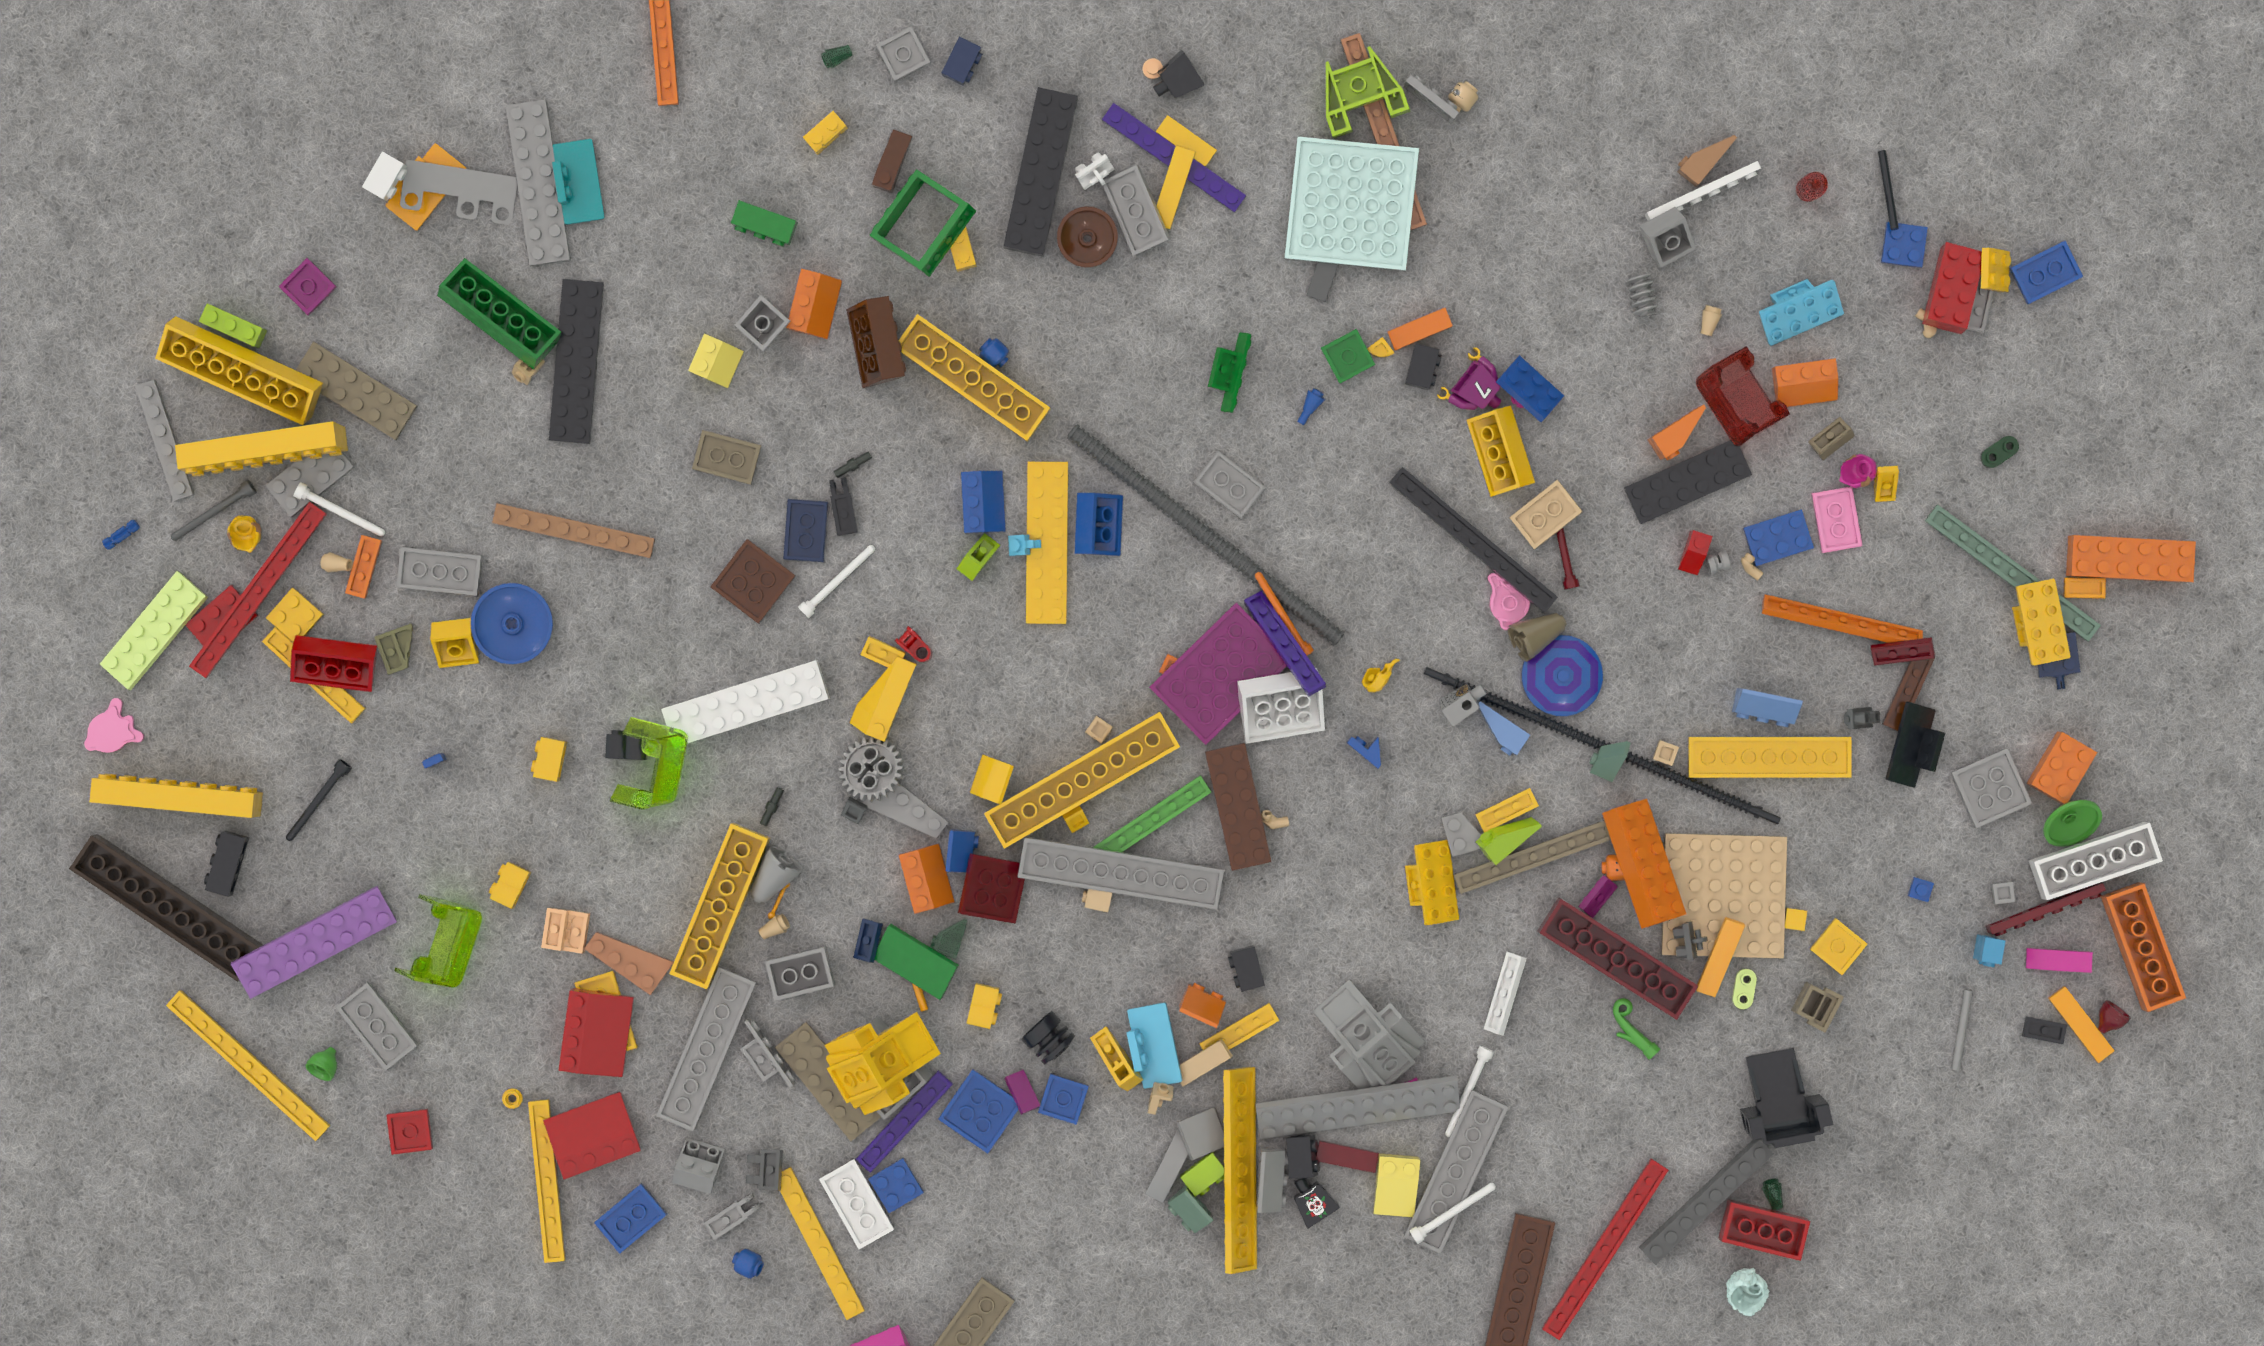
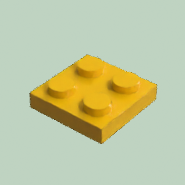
[1981,247,2011,292]
[266,588,324,642]
[1810,918,1867,975]

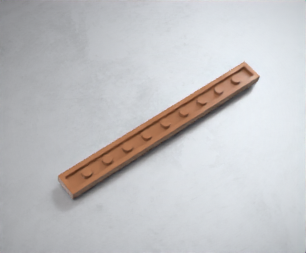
[1340,33,1427,231]

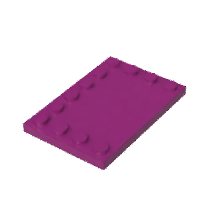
[1149,603,1287,745]

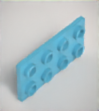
[1759,279,1844,346]
[1126,1002,1183,1089]

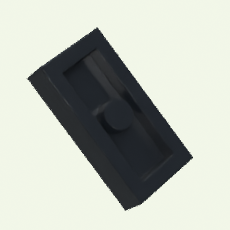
[2022,1016,2067,1044]

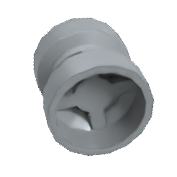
[1705,550,1731,575]

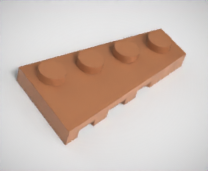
[584,932,674,995]

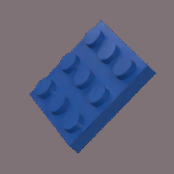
[938,1069,1018,1154]

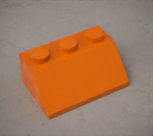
[786,269,842,339]
[1772,358,1838,408]
[899,844,955,914]

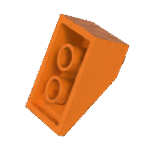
[1647,404,1706,461]
[1179,983,1226,1028]

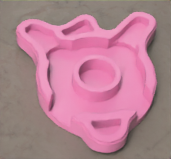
[1487,573,1530,630]
[84,698,144,753]

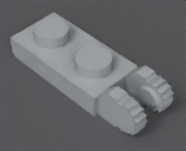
[703,1193,761,1240]

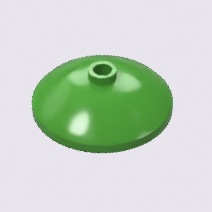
[2043,800,2102,847]

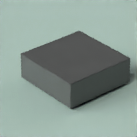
[841,797,867,824]

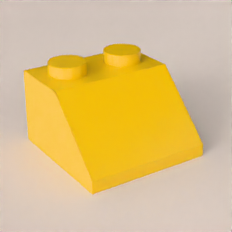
[430,618,479,668]

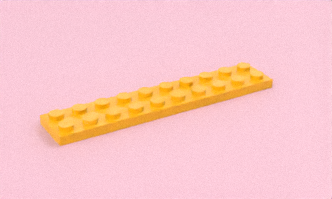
[1223,1067,1257,1274]

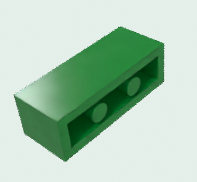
[731,200,798,247]

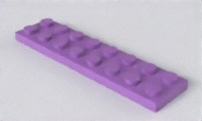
[231,886,397,999]

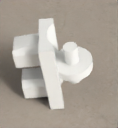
[1075,153,1115,190]

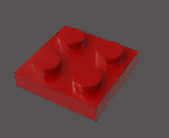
[386,1109,433,1155]

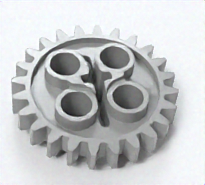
[838,737,905,803]

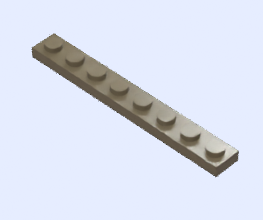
[1454,820,1611,894]

